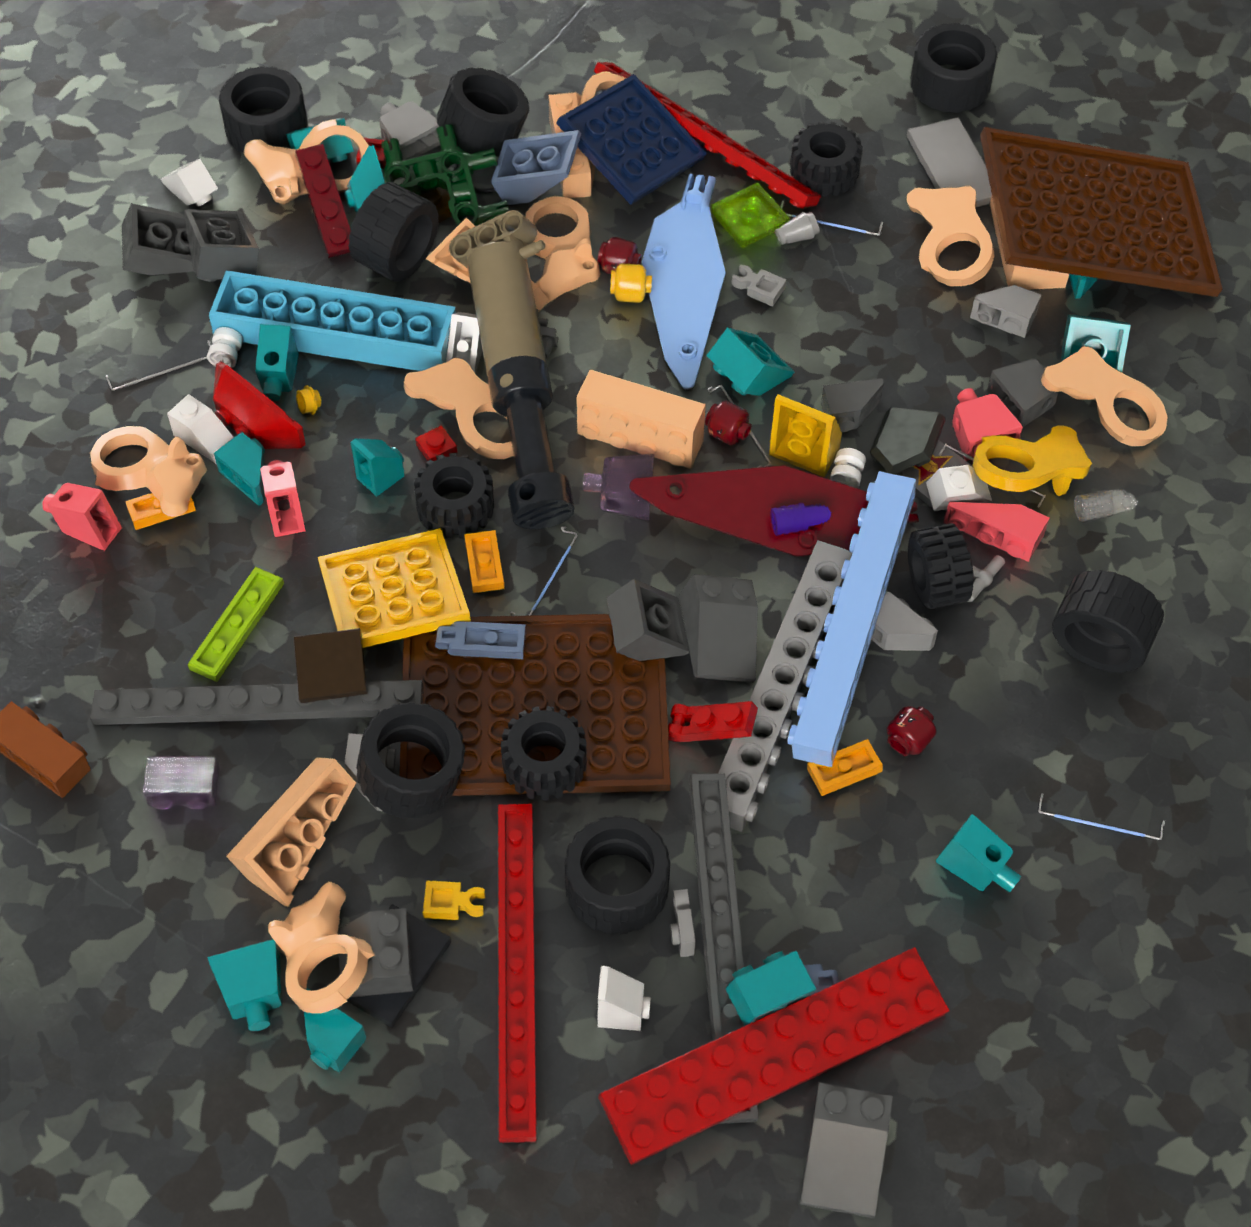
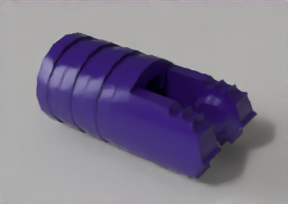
[770,503,832,536]

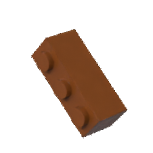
[0,701,91,798]

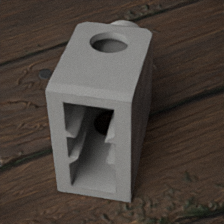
[379,102,440,161]

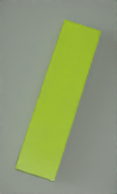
[188,566,284,682]

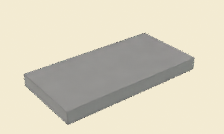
[907,118,992,207]

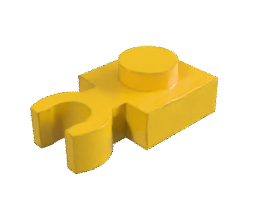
[423,881,485,920]

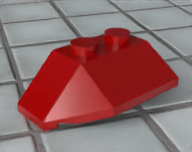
[213,361,306,449]

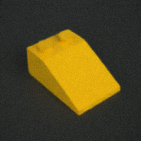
[769,394,842,477]

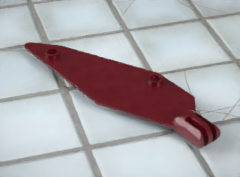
[629,465,919,556]

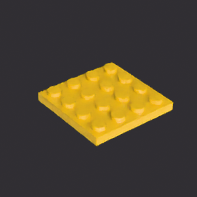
[318,528,471,648]

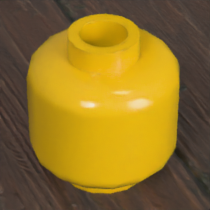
[610,264,652,303]

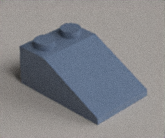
[491,130,581,205]

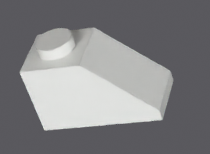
[161,159,218,206]
[446,312,482,374]
[167,394,234,464]
[926,465,992,511]
[598,966,651,1031]

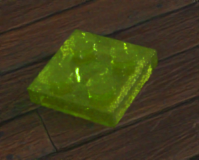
[711,183,790,248]

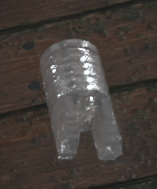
[1074,489,1138,522]

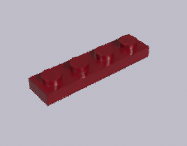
[295,144,351,258]

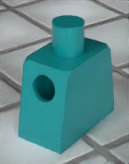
[255,324,299,402]
[935,814,1022,893]
[208,940,282,1031]

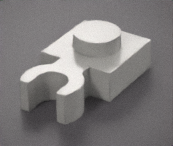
[732,265,787,307]
[670,889,695,957]

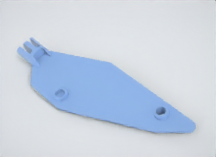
[642,174,726,390]

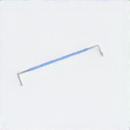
[779,201,883,236]
[510,526,577,616]
[1038,793,1165,840]

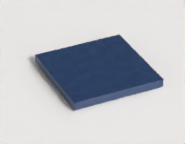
[556,74,707,205]

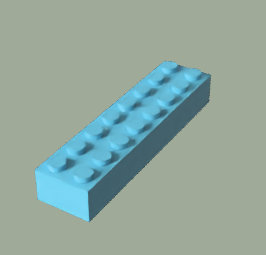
[209,270,456,371]

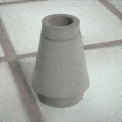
[775,212,820,245]

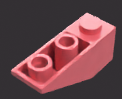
[944,502,1050,562]

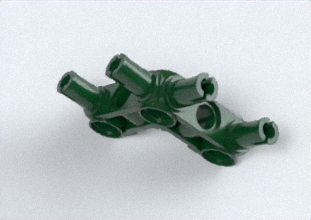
[381,124,509,227]

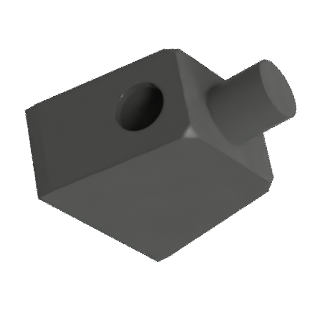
[987,359,1058,427]

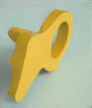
[972,426,1092,496]

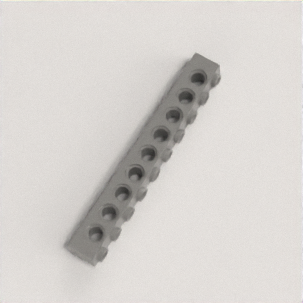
[718,540,852,832]

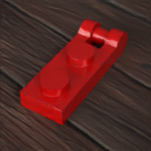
[668,701,758,742]

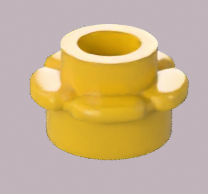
[296,385,321,415]

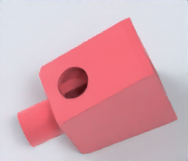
[952,388,1023,461]
[260,460,306,537]
[43,483,122,551]

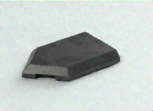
[870,407,945,475]

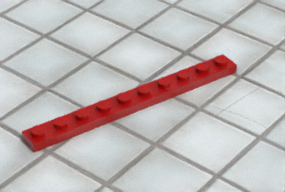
[594,62,821,209]
[498,804,537,1143]

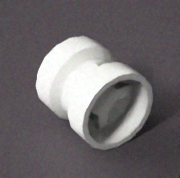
[207,327,243,368]
[830,448,866,488]

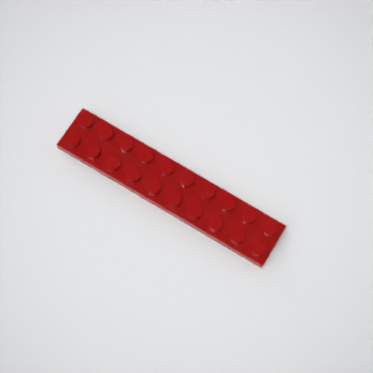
[598,947,950,1165]

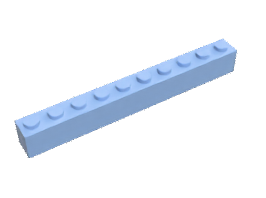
[788,471,916,768]

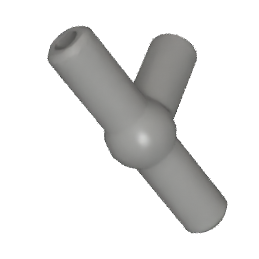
[968,555,1005,602]

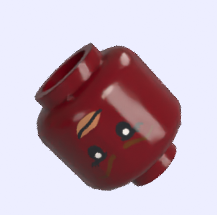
[597,237,642,275]
[705,400,752,445]
[886,706,937,756]

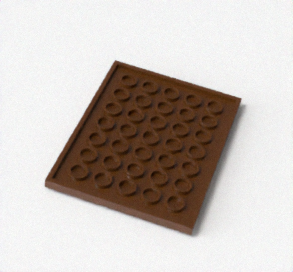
[980,127,1223,297]
[399,614,671,796]

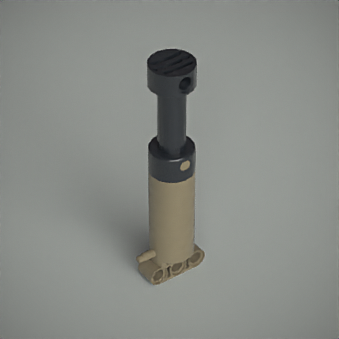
[449,210,575,529]

